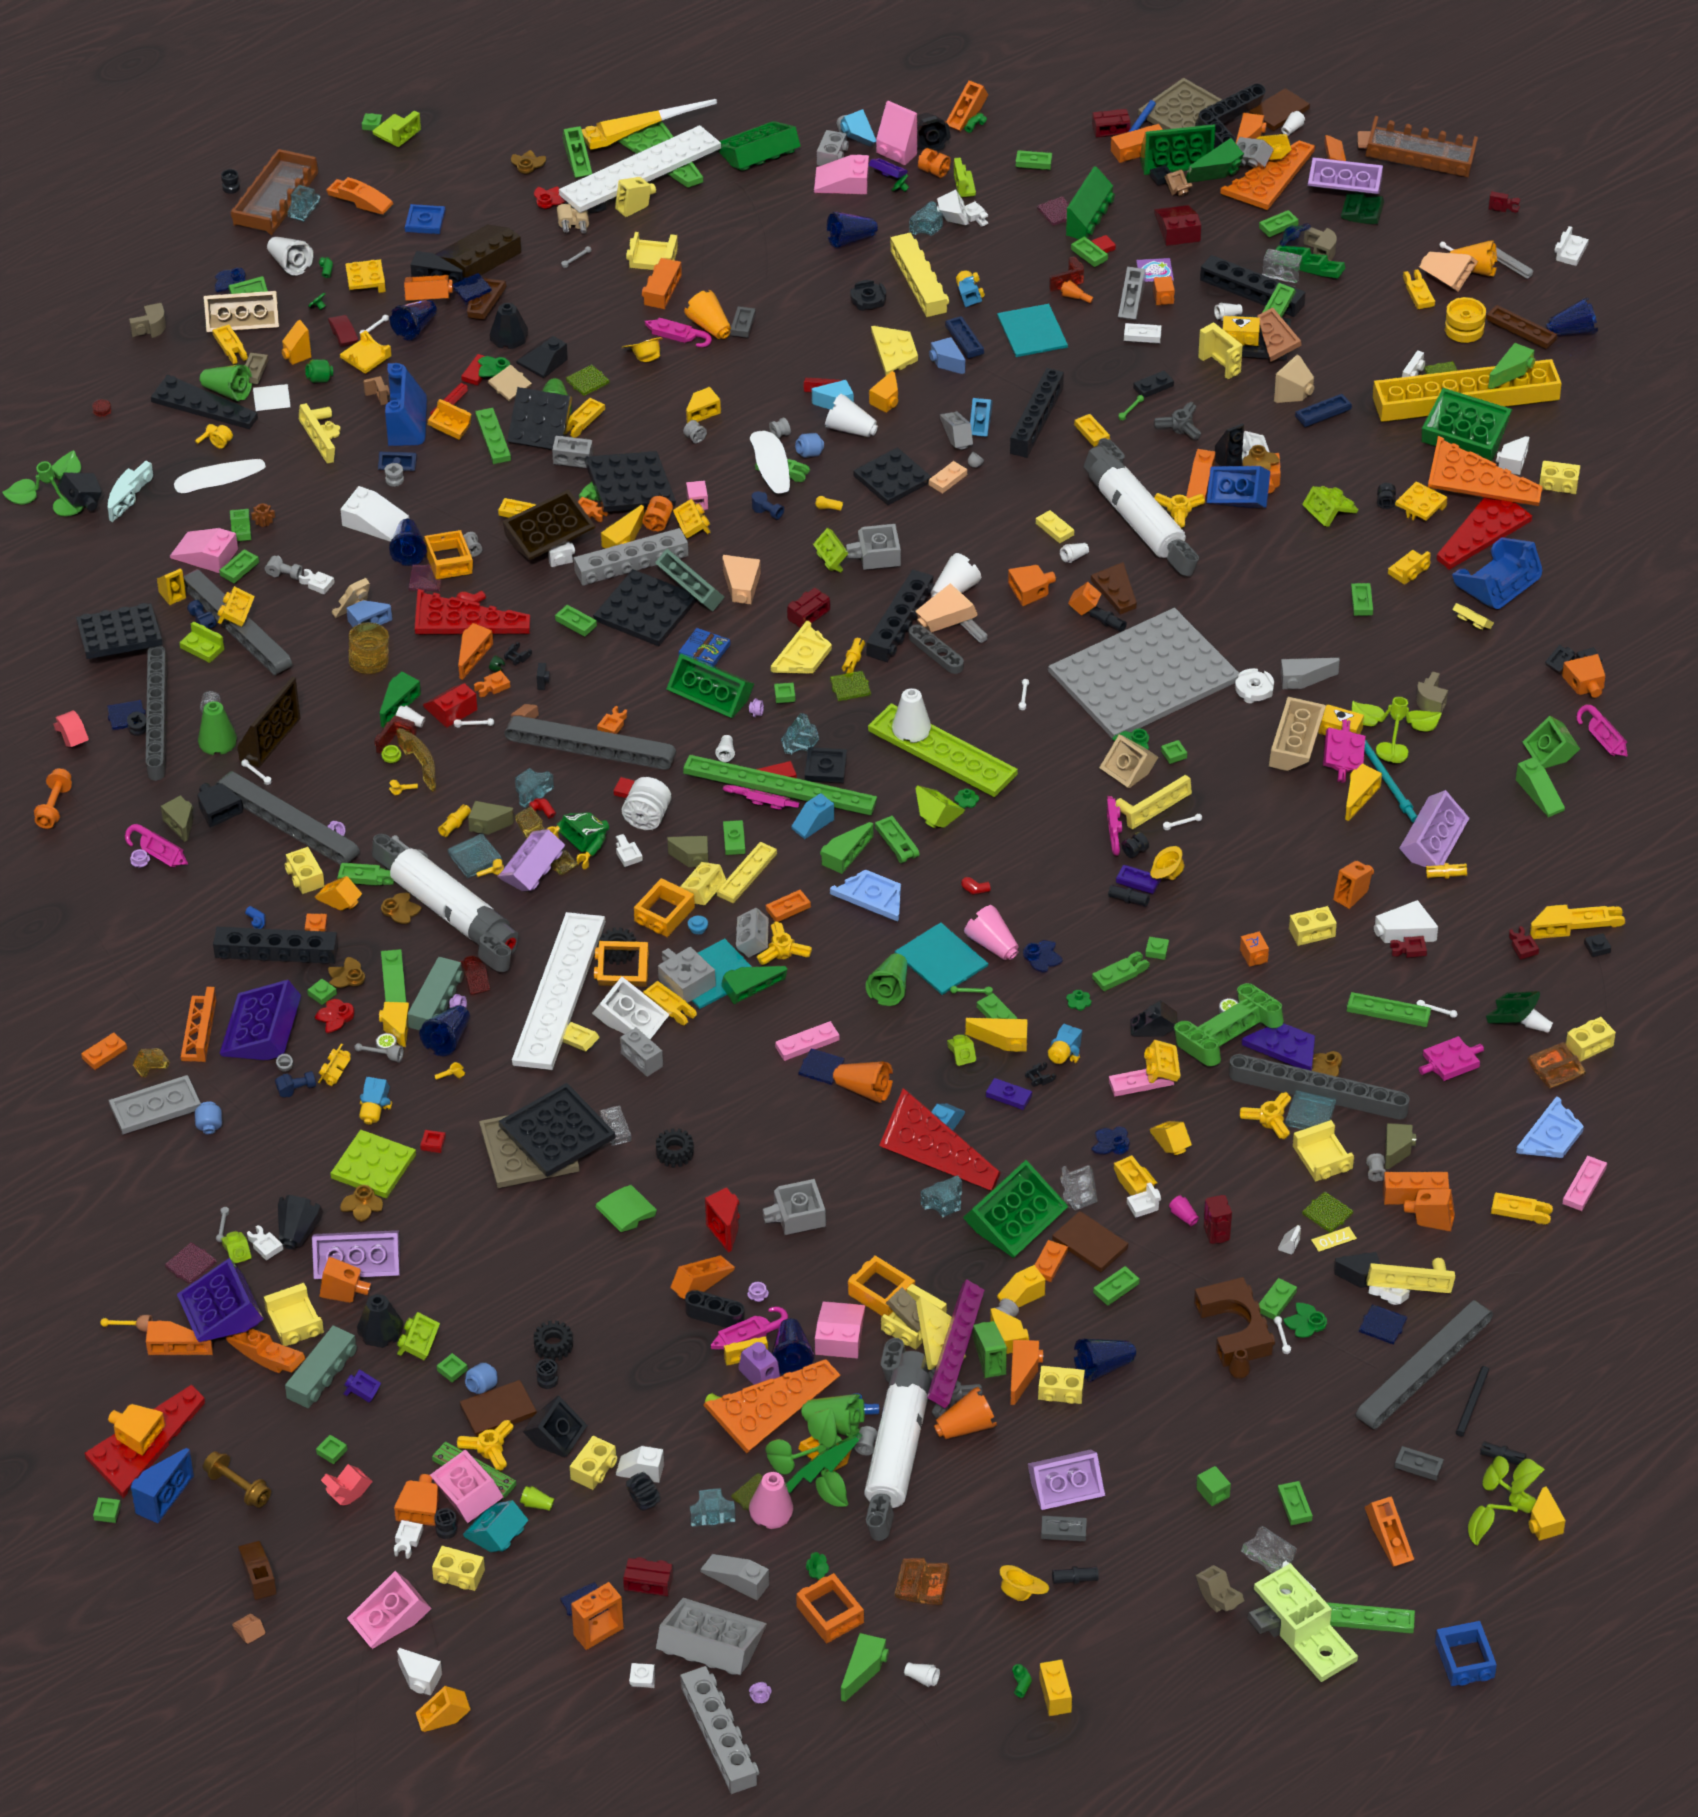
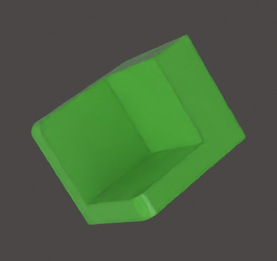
[1196,1466,1231,1506]

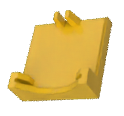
[345,259,386,293]
[340,330,391,374]
[1395,482,1447,520]

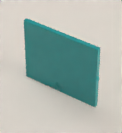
[997,304,1068,357]
[895,922,988,995]
[692,939,752,1009]

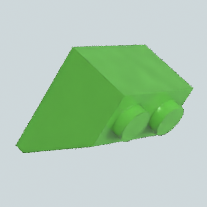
[1523,716,1580,768]

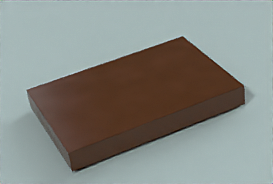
[1249,88,1310,131]
[1052,1211,1128,1273]
[460,1380,537,1437]

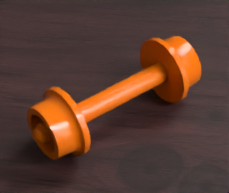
[34,768,72,829]

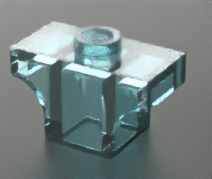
[288,185,320,221]
[909,201,943,236]
[781,713,819,755]
[515,768,554,808]
[921,1175,962,1217]
[690,1488,735,1526]

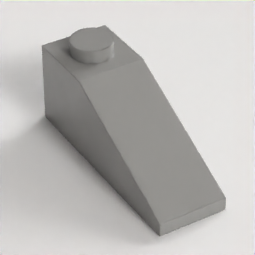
[1118,267,1146,320]
[940,411,973,449]
[1280,658,1340,689]
[700,1554,769,1601]

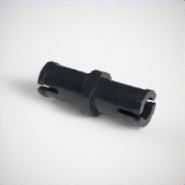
[1090,606,1127,632]
[1108,885,1150,907]
[1480,1441,1527,1465]
[1052,1566,1099,1584]

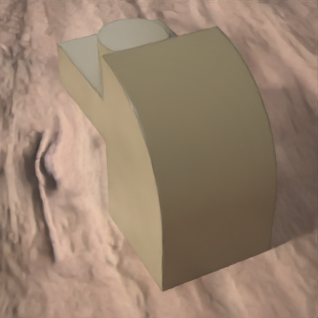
[1304,226,1337,261]
[129,303,166,338]
[1416,671,1448,713]
[1196,1565,1244,1612]

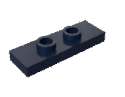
[945,316,984,358]
[1295,394,1352,427]

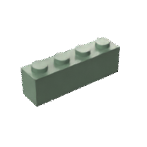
[655,549,725,611]
[407,957,464,1033]
[285,1326,357,1409]

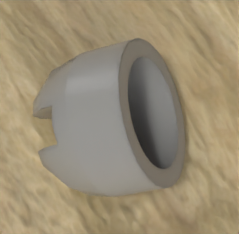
[968,452,984,468]
[276,1054,293,1072]

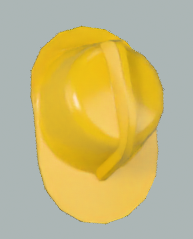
[621,337,663,362]
[1150,846,1184,880]
[999,1565,1049,1601]

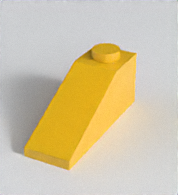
[601,505,644,549]
[1345,764,1382,821]
[965,1018,1027,1052]

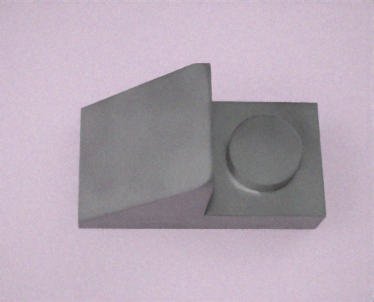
[1247,1605,1281,1637]

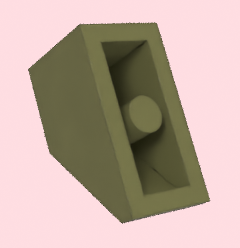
[161,795,193,842]
[468,801,514,835]
[668,836,708,867]
[1385,1123,1416,1169]

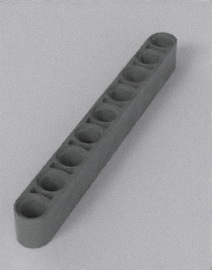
[183,569,292,675]
[146,646,167,781]
[504,716,676,770]
[216,771,360,865]
[1229,1054,1410,1119]
[1356,1300,1493,1430]

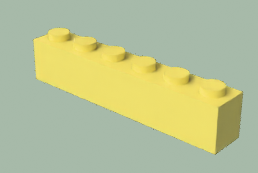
[891,233,949,317]

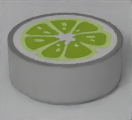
[1219,998,1238,1014]
[376,1033,397,1050]

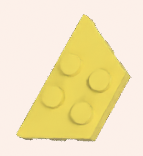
[871,326,918,375]
[771,621,832,673]
[916,1297,966,1370]

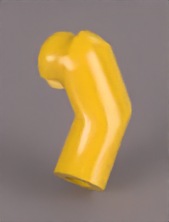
[815,496,843,511]

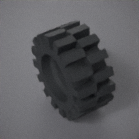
[599,927,636,965]
[656,1128,694,1168]
[533,1320,573,1361]

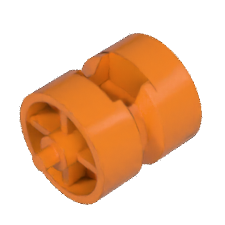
[918,148,951,178]
[642,496,673,532]

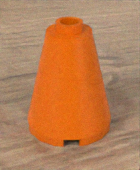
[833,1061,893,1103]
[934,1387,997,1439]

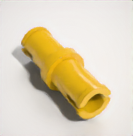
[842,638,865,674]
[438,804,471,837]
[1426,863,1467,879]

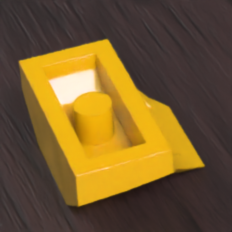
[1114,1155,1157,1196]

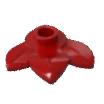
[534,186,566,209]
[315,999,355,1033]

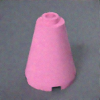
[964,905,1019,960]
[749,1472,793,1529]

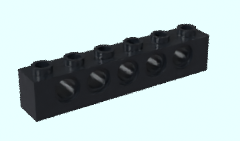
[1200,255,1306,317]
[1010,368,1064,458]
[866,569,935,663]
[213,927,338,964]

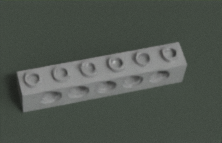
[574,528,688,586]
[680,1666,759,1794]

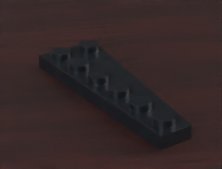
[151,375,258,430]

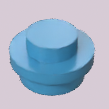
[688,916,708,934]

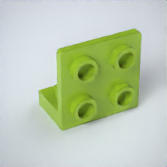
[373,111,421,147]
[1302,486,1359,527]

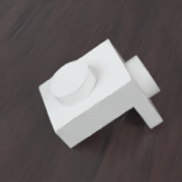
[548,541,575,567]
[1127,1183,1161,1218]
[629,1663,655,1688]

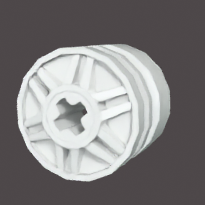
[622,777,671,830]

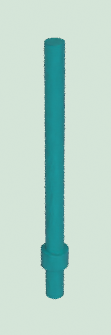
[1364,740,1417,822]

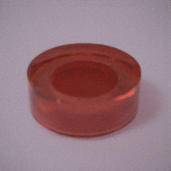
[92,399,111,416]

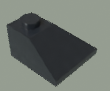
[516,336,568,378]
[523,1396,588,1458]

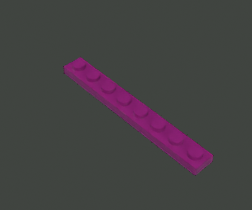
[927,1279,984,1408]

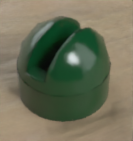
[489,655,505,672]

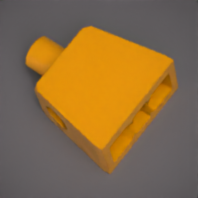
[108,1404,165,1455]

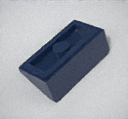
[378,451,417,471]

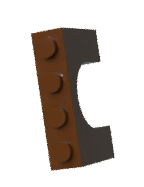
[1194,1277,1275,1367]

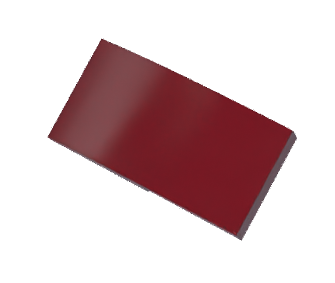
[328,315,358,347]

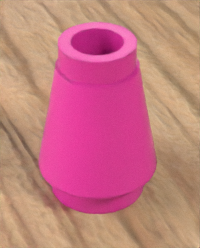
[1169,1195,1199,1226]

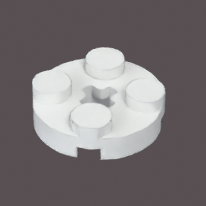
[1235,668,1274,703]

